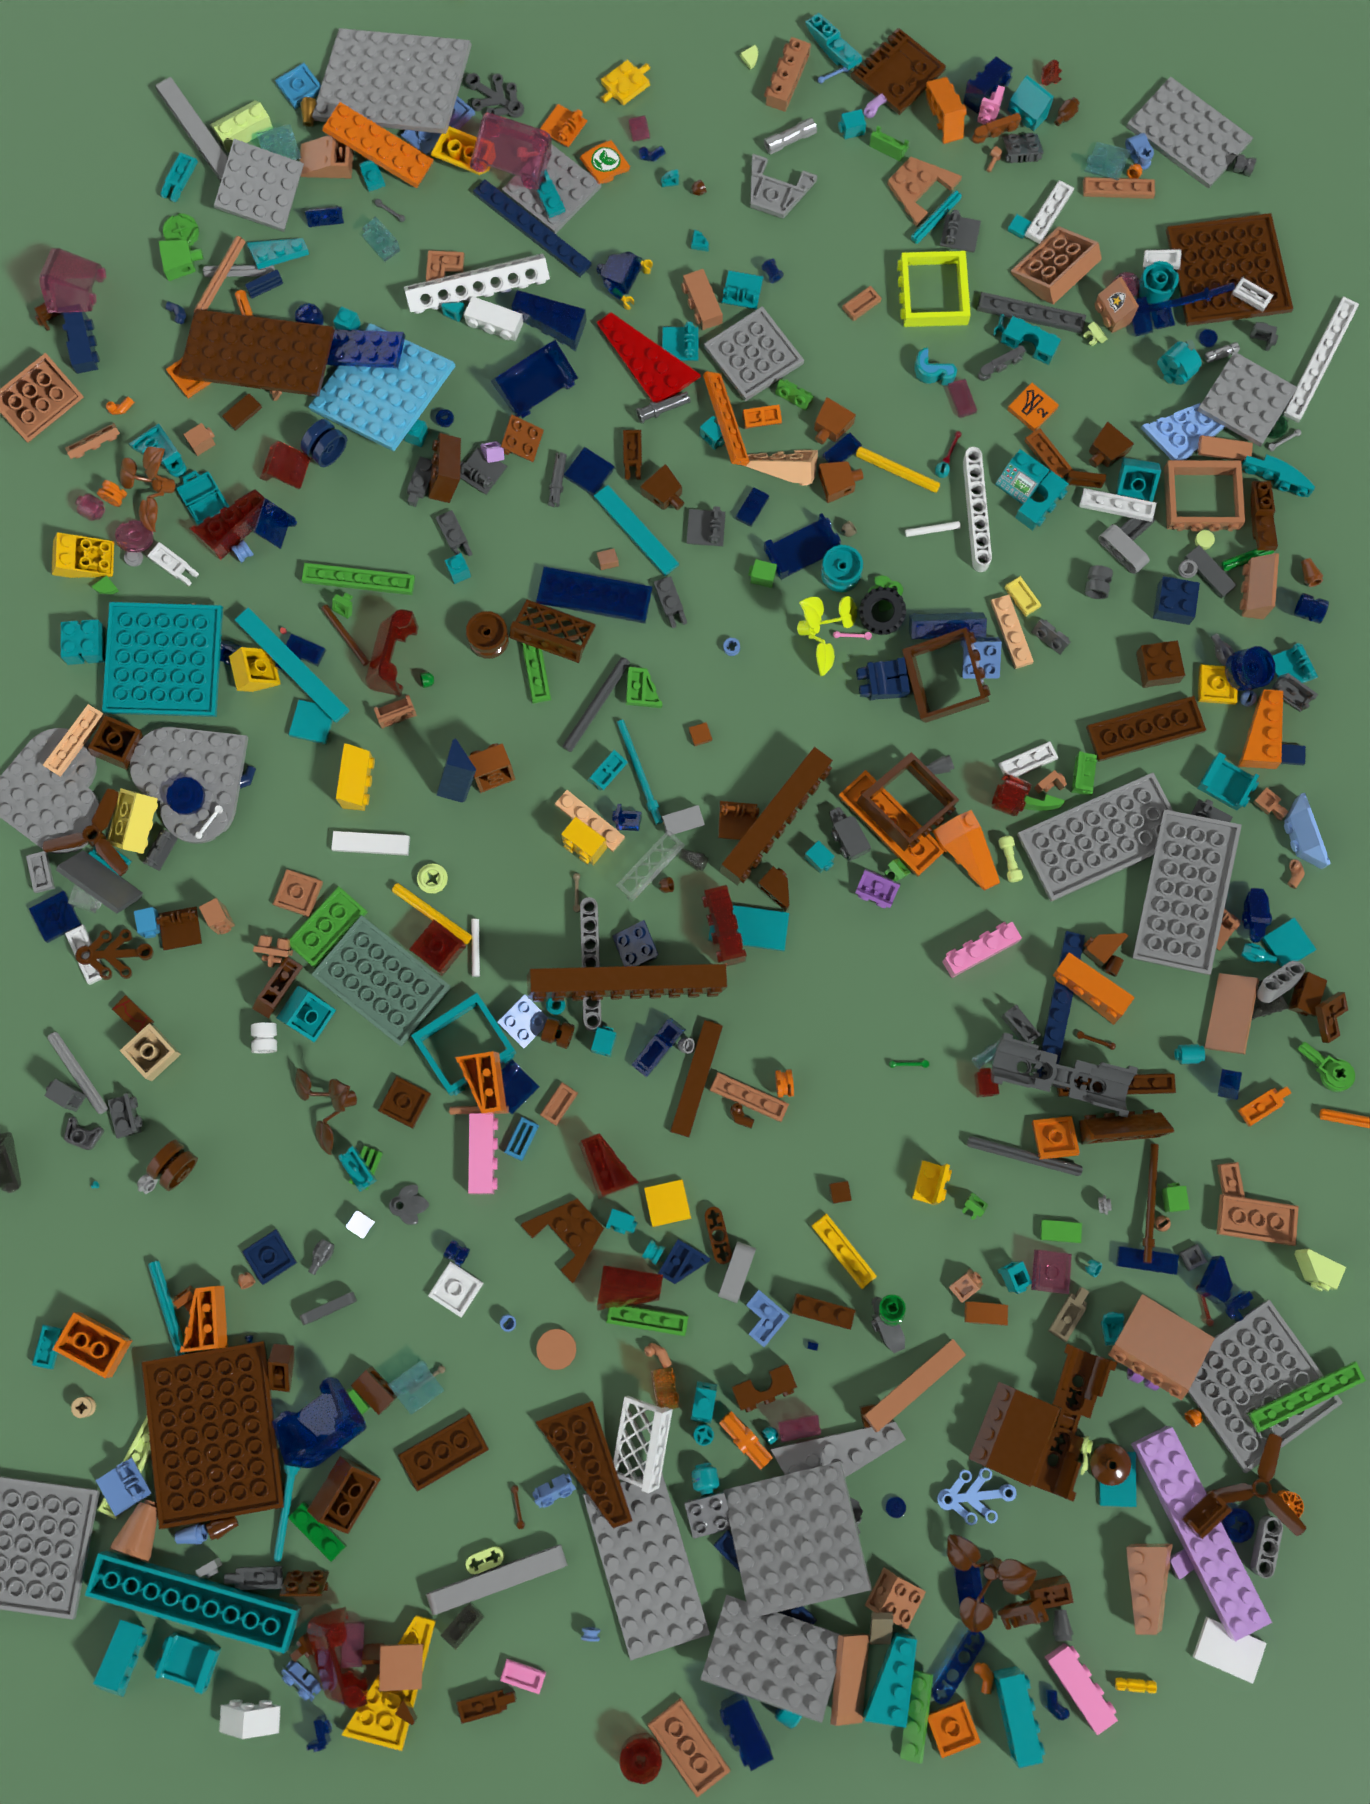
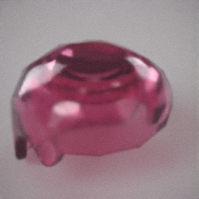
[1112,272,1140,297]

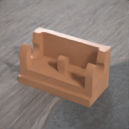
[374,695,417,729]

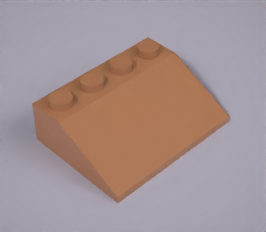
[1011,226,1102,305]
[0,353,84,443]

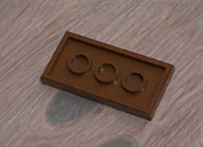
[398,1413,489,1491]

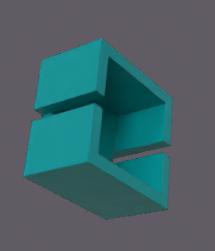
[61,619,105,665]

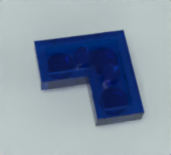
[275,634,326,673]

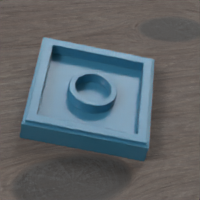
[275,63,321,109]

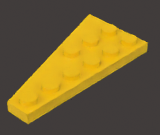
[341,1615,436,1751]

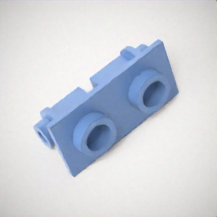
[532,1473,576,1508]
[281,1660,322,1702]

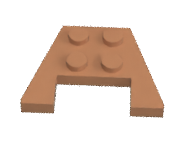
[888,157,962,227]

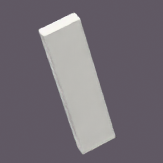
[1025,180,1074,244]
[1079,488,1157,522]
[331,831,410,856]

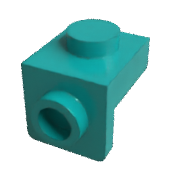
[1101,1312,1125,1345]

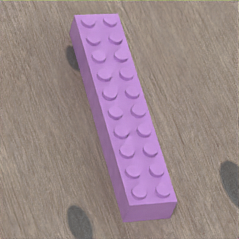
[1131,1426,1272,1641]

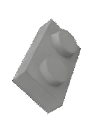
[26,851,55,893]

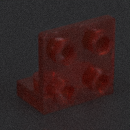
[260,441,311,489]

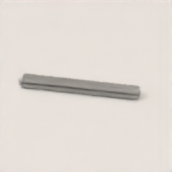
[47,1032,108,1114]

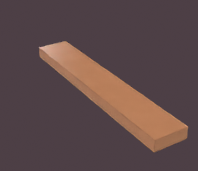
[863,1339,966,1432]

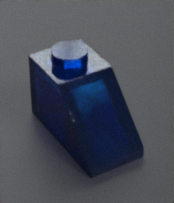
[1196,1255,1233,1304]

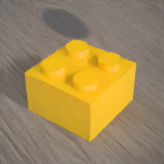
[561,816,607,866]

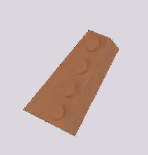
[1126,1543,1173,1635]

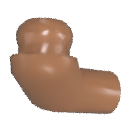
[1288,859,1305,889]
[644,1343,672,1368]

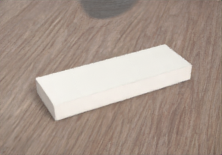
[998,742,1058,781]
[65,925,107,985]

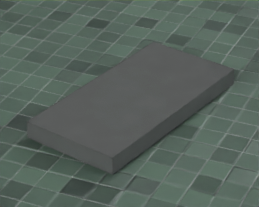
[56,851,143,914]

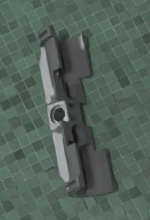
[991,1033,1138,1118]

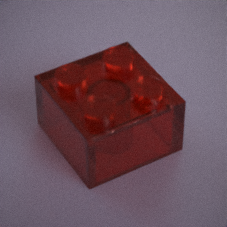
[409,919,466,976]

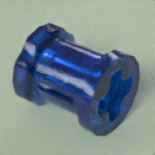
[761,258,784,283]

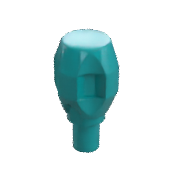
[1241,943,1277,964]

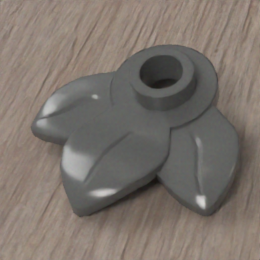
[389,1185,429,1225]

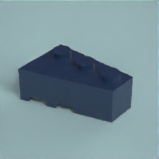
[58,303,100,374]

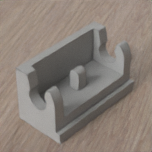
[661,805,705,836]

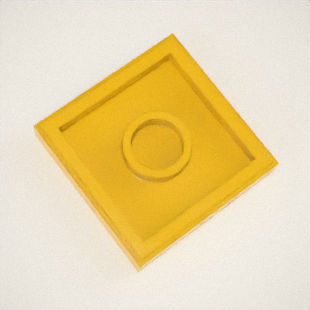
[1198,664,1238,705]
[644,1179,691,1227]

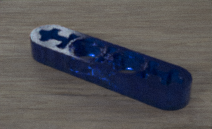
[931,1630,985,1704]

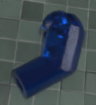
[639,146,666,162]
[1047,1689,1070,1721]

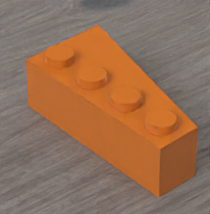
[1238,689,1283,769]
[1053,952,1135,1025]

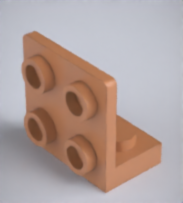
[865,1568,926,1629]

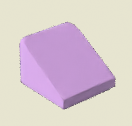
[480,441,504,463]
[1170,1549,1194,1579]

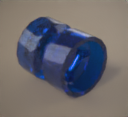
[1294,593,1329,624]

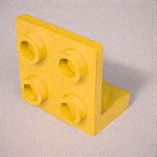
[912,1160,952,1206]

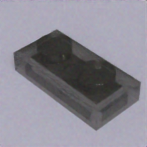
[440,1602,484,1650]

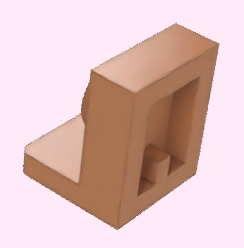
[1034,770,1067,794]
[949,1268,983,1303]

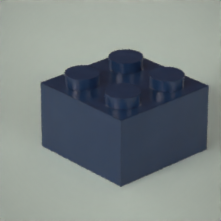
[1153,576,1200,625]

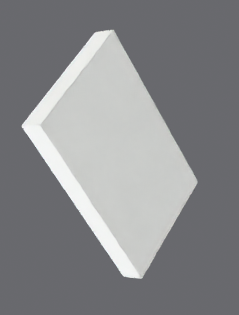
[1193,1617,1267,1684]

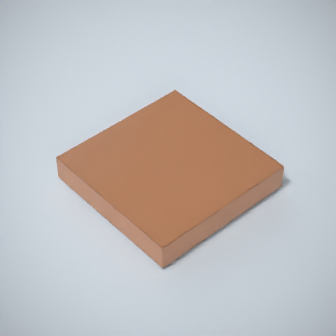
[273,869,323,917]
[379,1644,423,1691]

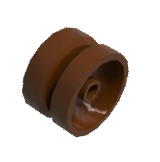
[466,611,509,659]
[146,1139,198,1191]

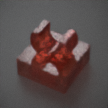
[1042,59,1062,86]

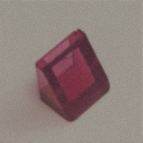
[629,116,650,142]

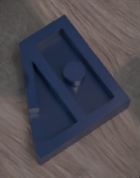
[658,1239,711,1284]

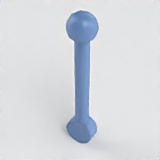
[818,66,848,83]

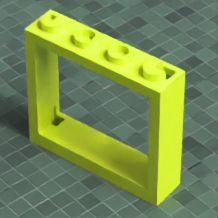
[897,251,971,327]

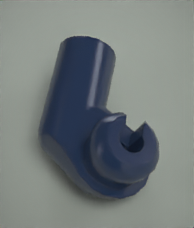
[165,301,186,324]
[240,766,256,789]

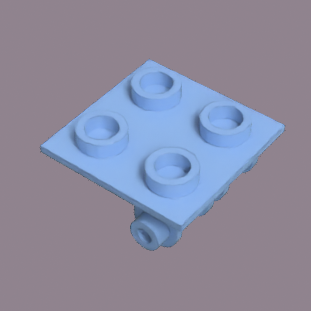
[497,994,548,1048]

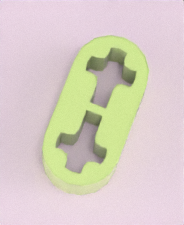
[466,1546,504,1574]

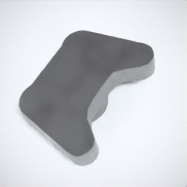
[64,1117,104,1150]

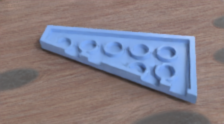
[1141,403,1225,460]

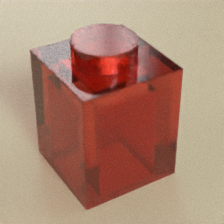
[974,1068,999,1098]

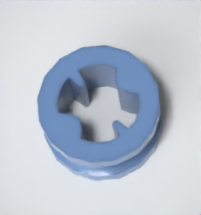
[723,638,740,656]
[581,1627,600,1642]

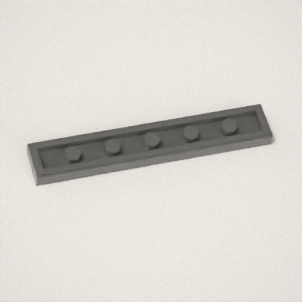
[977,292,1086,334]

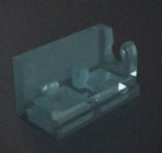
[362,216,400,262]

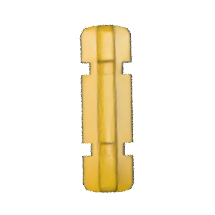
[1115,1677,1157,1694]

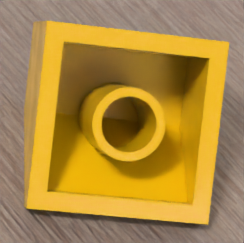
[229,647,281,692]

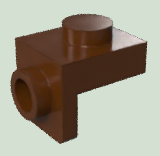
[34,299,61,331]

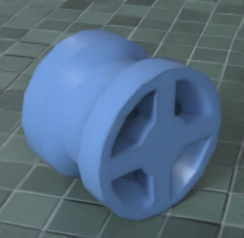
[231,540,253,563]

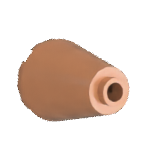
[110,1499,158,1562]

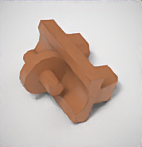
[253,935,293,968]

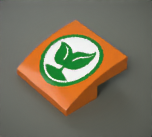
[580,140,630,184]

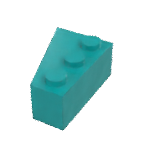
[93,1620,147,1697]

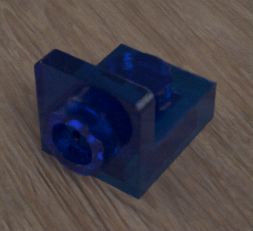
[1224,1291,1254,1321]

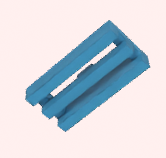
[504,1117,539,1161]

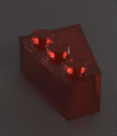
[579,1133,639,1199]

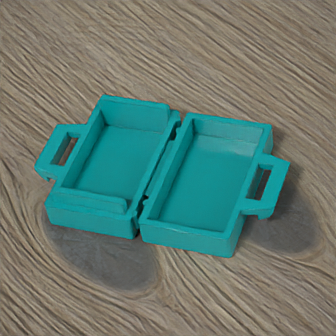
[176,470,231,527]

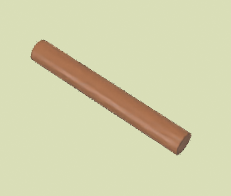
[449,1106,509,1115]

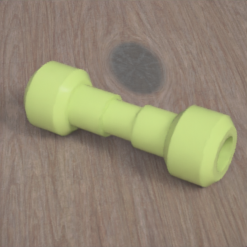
[998,836,1023,883]

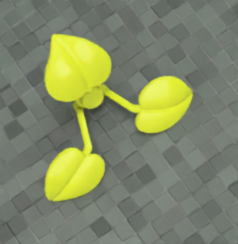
[797,596,857,676]

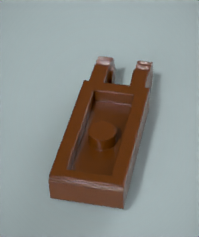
[623,430,642,480]

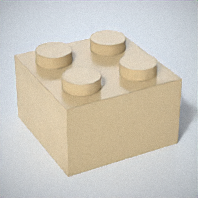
[120,1023,181,1081]

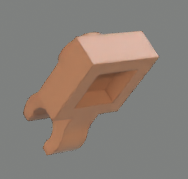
[1253,787,1289,820]

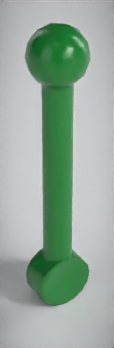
[889,1060,929,1068]

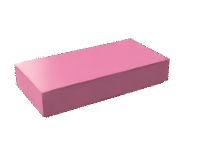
[500,1659,546,1694]

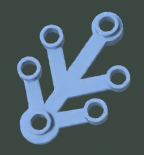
[937,1467,1017,1525]

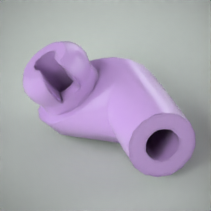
[864,94,886,118]

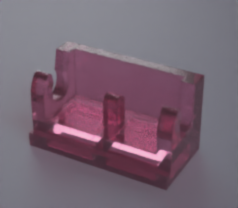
[777,1414,821,1442]

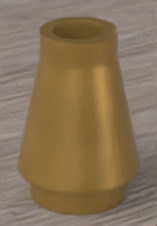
[300,97,316,127]

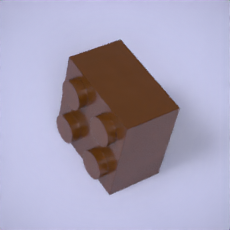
[1136,640,1185,688]
[88,715,143,770]

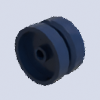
[300,419,347,468]

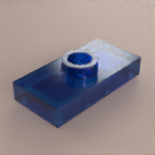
[736,487,770,527]

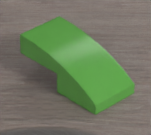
[1020,794,1064,811]

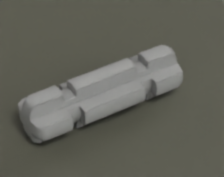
[1204,342,1240,363]

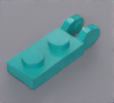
[161,153,198,202]
[531,168,566,218]

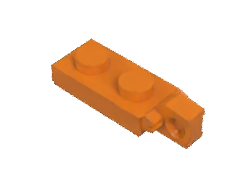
[1237,1087,1291,1127]

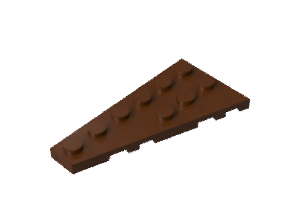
[535,1401,633,1529]

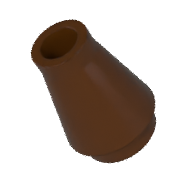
[206,1516,239,1540]

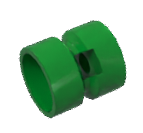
[879,1295,906,1326]

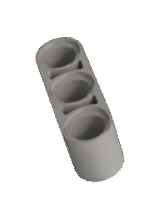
[1098,524,1150,574]
[1256,961,1305,1003]
[718,1241,756,1303]
[1250,1515,1283,1578]

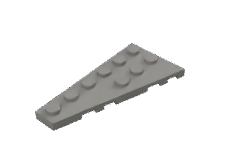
[770,1421,906,1477]

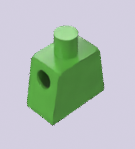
[159,240,204,281]

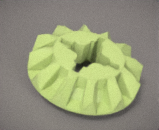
[417,864,448,894]

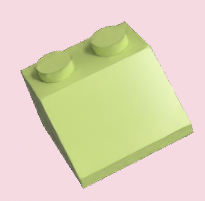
[1294,1249,1346,1291]

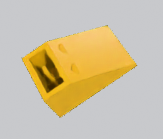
[52,532,114,578]

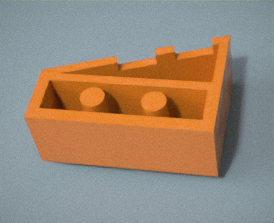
[455,1051,507,1115]

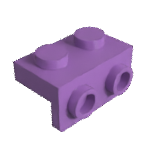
[855,869,901,908]

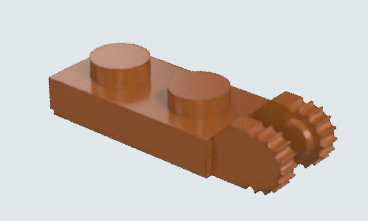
[972,113,1021,144]

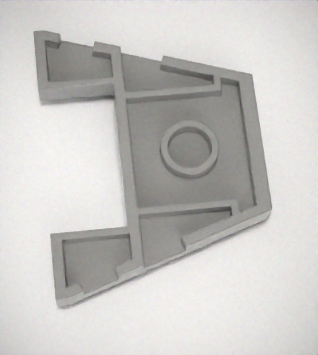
[750,154,818,219]

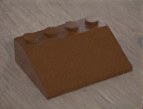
[1079,1109,1174,1144]
[968,1382,1061,1487]

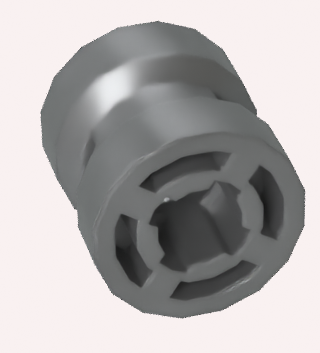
[1233,154,1257,176]

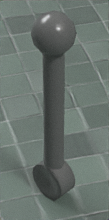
[375,199,405,222]

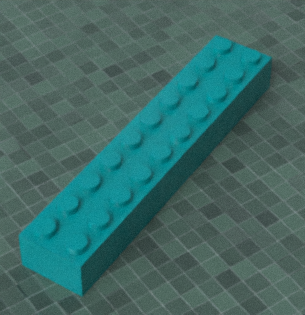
[85,1550,302,1654]

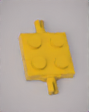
[601,60,650,105]

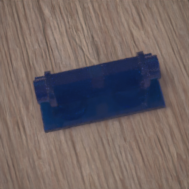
[305,205,344,227]

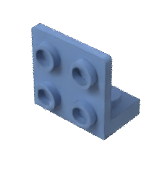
[961,637,1002,679]

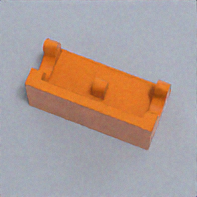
[742,405,782,429]

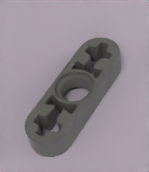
[299,1292,357,1326]

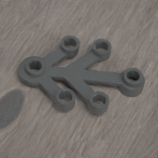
[466,73,524,121]

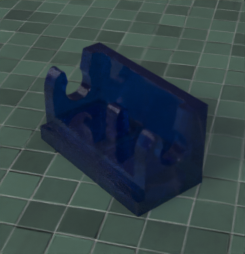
[954,1562,985,1606]

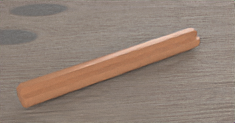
[194,236,245,311]

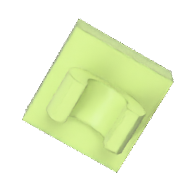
[1084,322,1108,346]

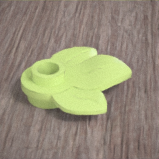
[1080,1436,1093,1475]

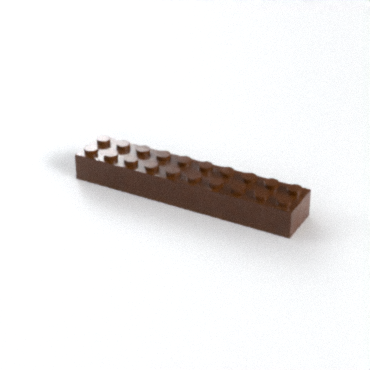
[527,964,727,1002]

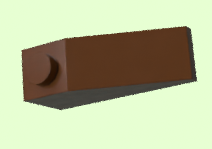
[252,957,303,1019]

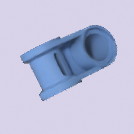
[1125,133,1154,170]

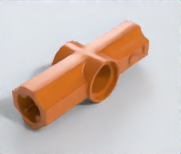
[719,1411,773,1470]

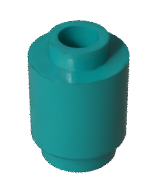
[1174,1044,1205,1064]

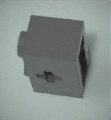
[44,1079,86,1112]

